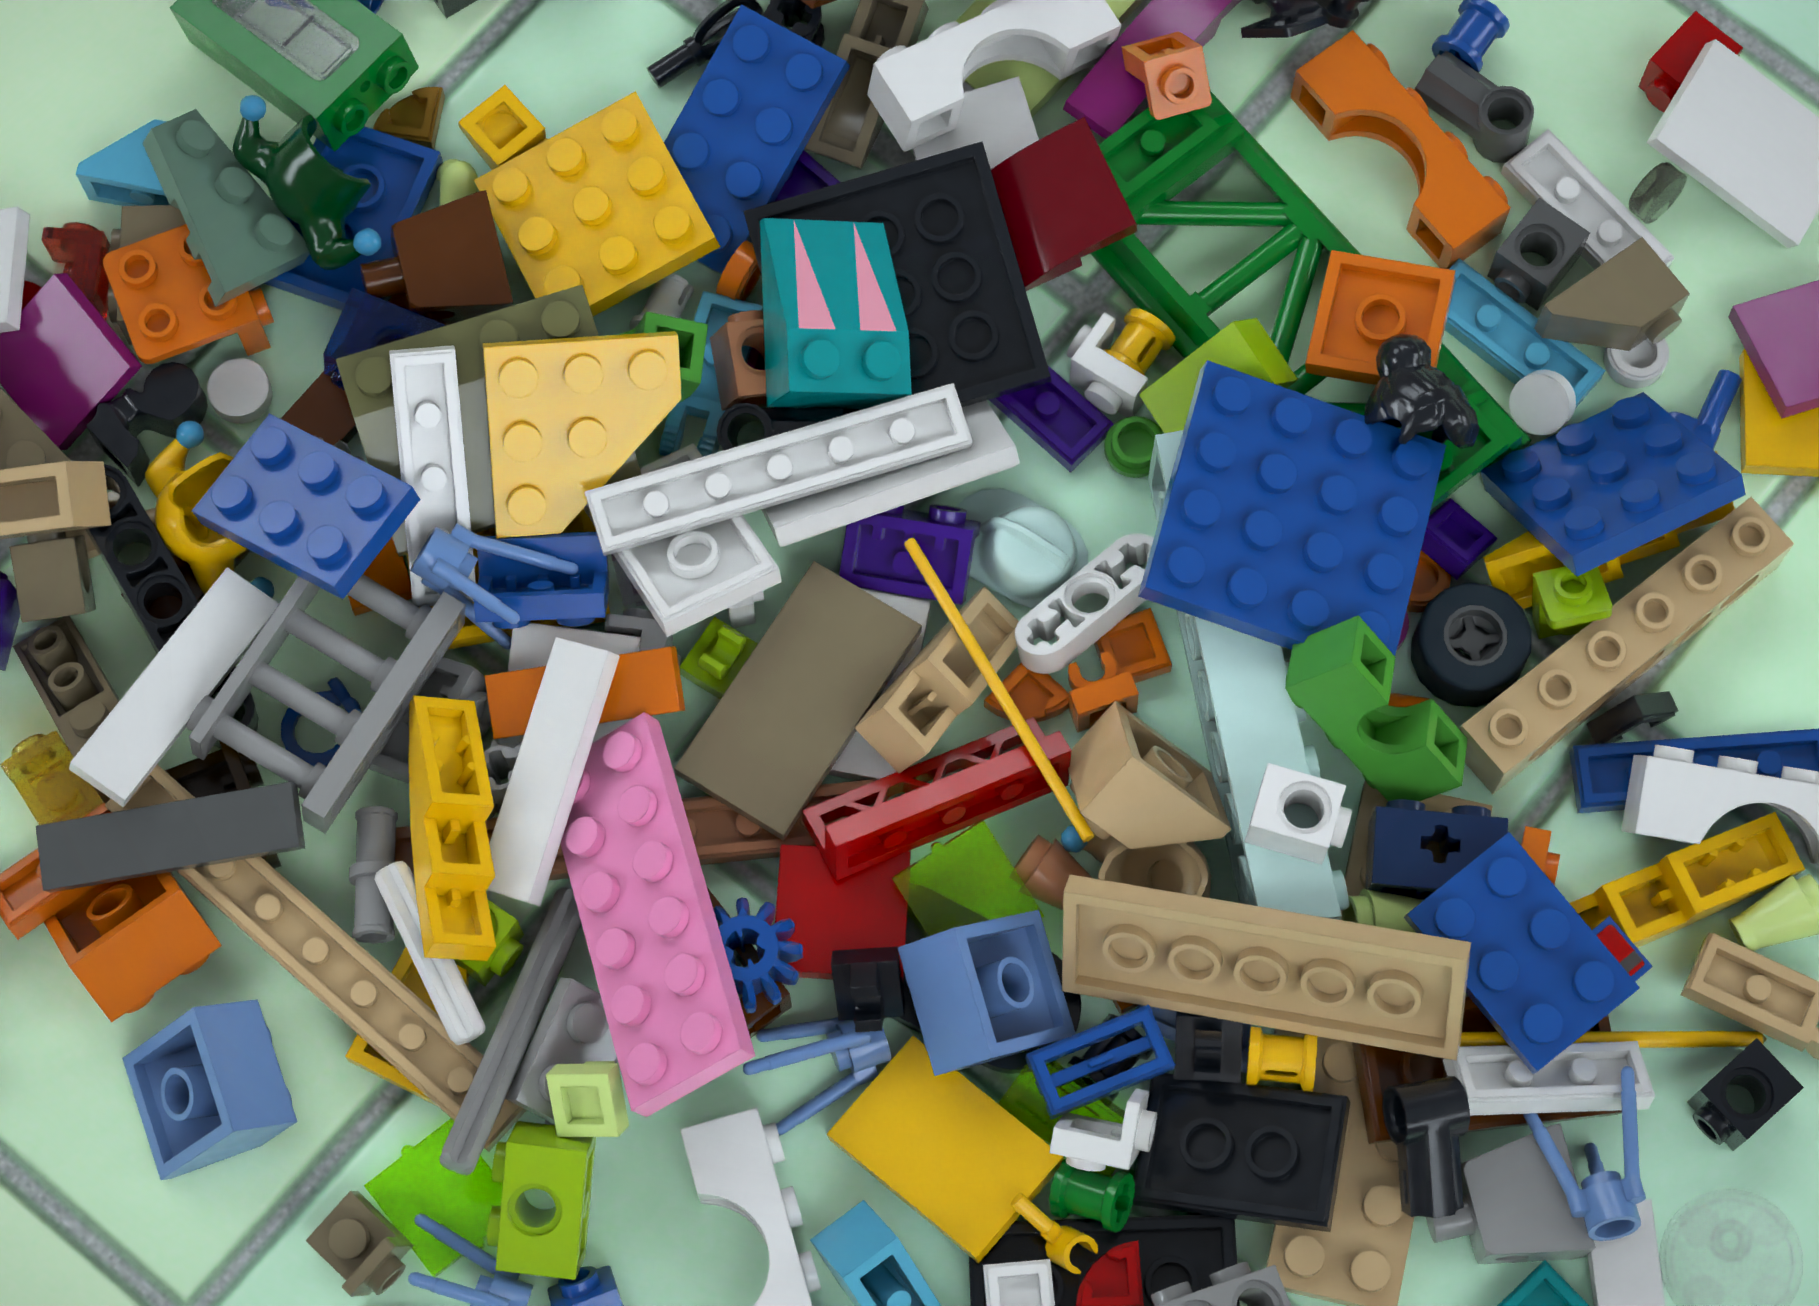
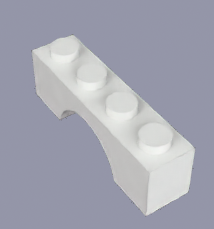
[867,0,1122,152]
[1621,745,1819,865]
[680,1107,821,1306]

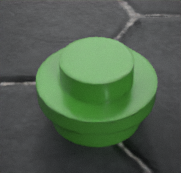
[1104,416,1164,478]

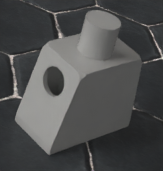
[1426,1123,1596,1264]

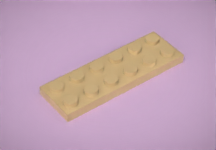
[1062,875,1471,1061]

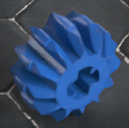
[713,897,803,1013]

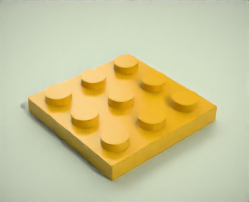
[474,91,721,317]

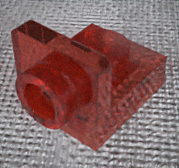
[41,222,111,321]

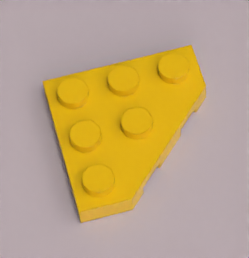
[482,331,682,538]

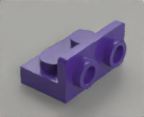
[839,505,981,605]

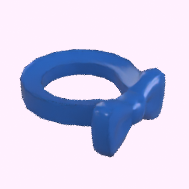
[281,677,363,766]

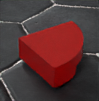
[1075,1241,1144,1306]

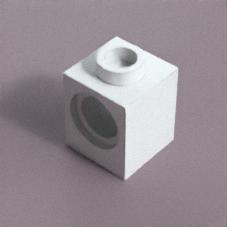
[1245,763,1353,865]

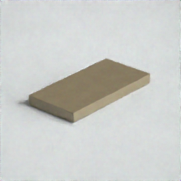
[674,561,922,841]

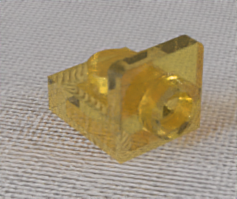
[0,731,104,825]

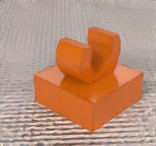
[1068,651,1139,733]

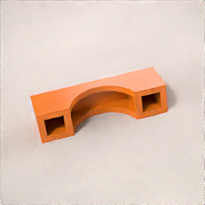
[1290,30,1511,269]

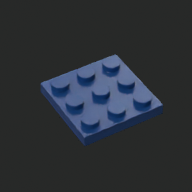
[1480,392,1746,576]

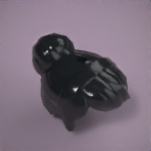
[1364,333,1480,449]

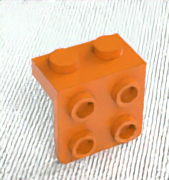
[103,224,274,364]

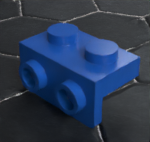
[473,532,610,629]

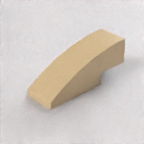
[855,586,1019,773]

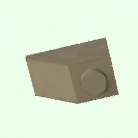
[1534,237,1690,351]

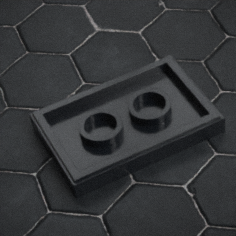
[1133,1073,1351,1232]

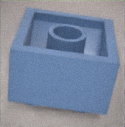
[898,910,1076,1076]
[122,999,298,1181]

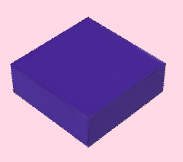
[1421,498,1498,580]

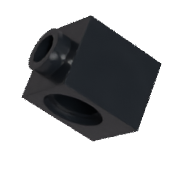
[1687,1038,1804,1151]

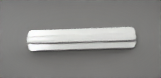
[374,861,486,1045]

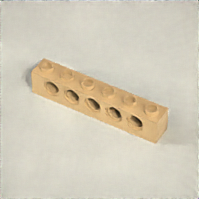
[1460,497,1794,794]

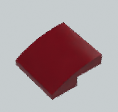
[991,117,1138,291]

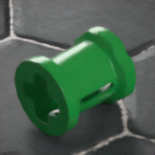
[1049,1159,1135,1233]

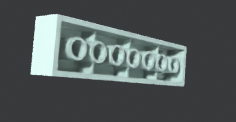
[1148,430,1349,920]

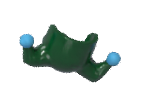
[233,95,381,270]

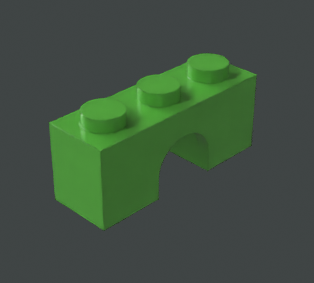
[1285,615,1468,801]

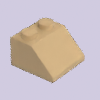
[1068,701,1231,849]

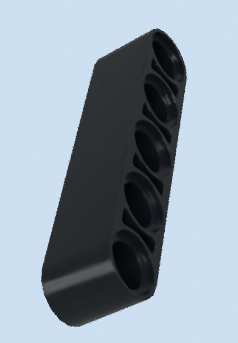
[85,464,259,749]

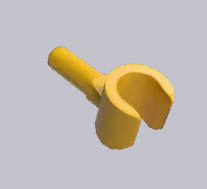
[1011,1193,1098,1274]

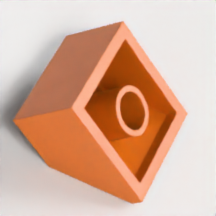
[44,872,222,1023]

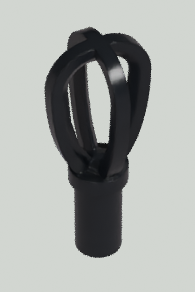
[646,0,764,88]

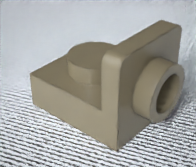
[305,1191,414,1297]

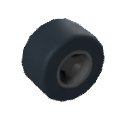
[1411,583,1532,707]

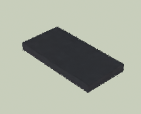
[969,1215,1240,1306]

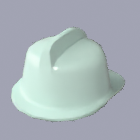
[956,488,1088,609]

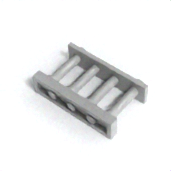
[187,574,466,834]

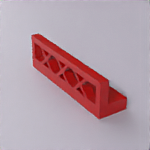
[802,717,1072,881]

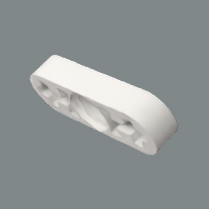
[1015,533,1154,674]

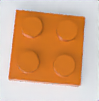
[1305,250,1456,385]

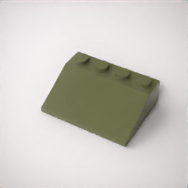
[336,285,642,557]

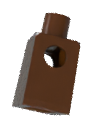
[360,190,513,324]

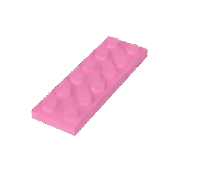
[560,712,756,1117]

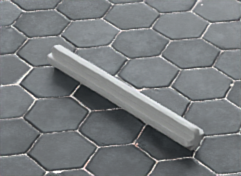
[440,887,581,1175]

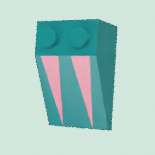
[760,218,912,409]

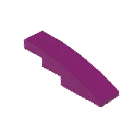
[1063,0,1242,139]

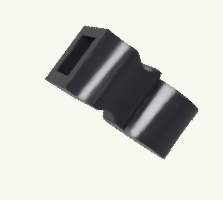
[86,362,208,487]

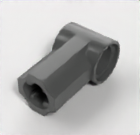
[1414,51,1534,163]

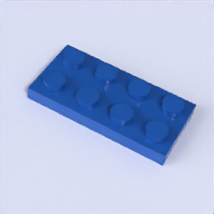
[664,4,850,275]

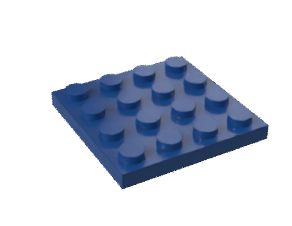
[1138,360,1446,656]

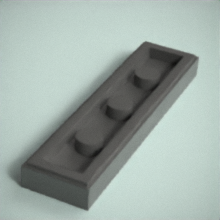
[35,781,306,893]

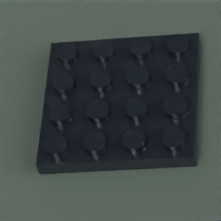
[743,141,1051,414]

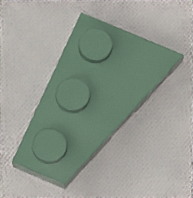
[142,109,310,307]

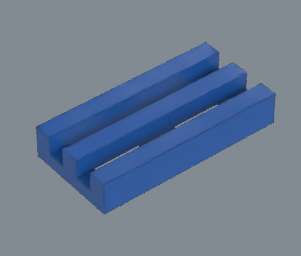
[1025,1005,1176,1119]

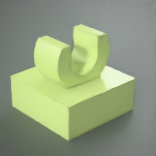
[546,1061,629,1137]

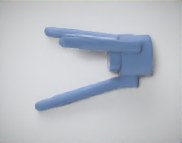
[410,523,578,650]
[743,1017,891,1136]
[1523,1066,1646,1241]
[408,1213,534,1306]

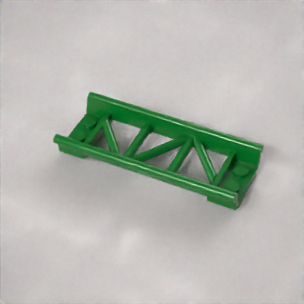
[1090,91,1532,510]

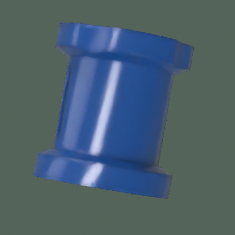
[1431,0,1510,73]

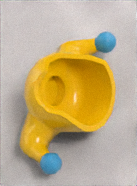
[145,421,274,598]

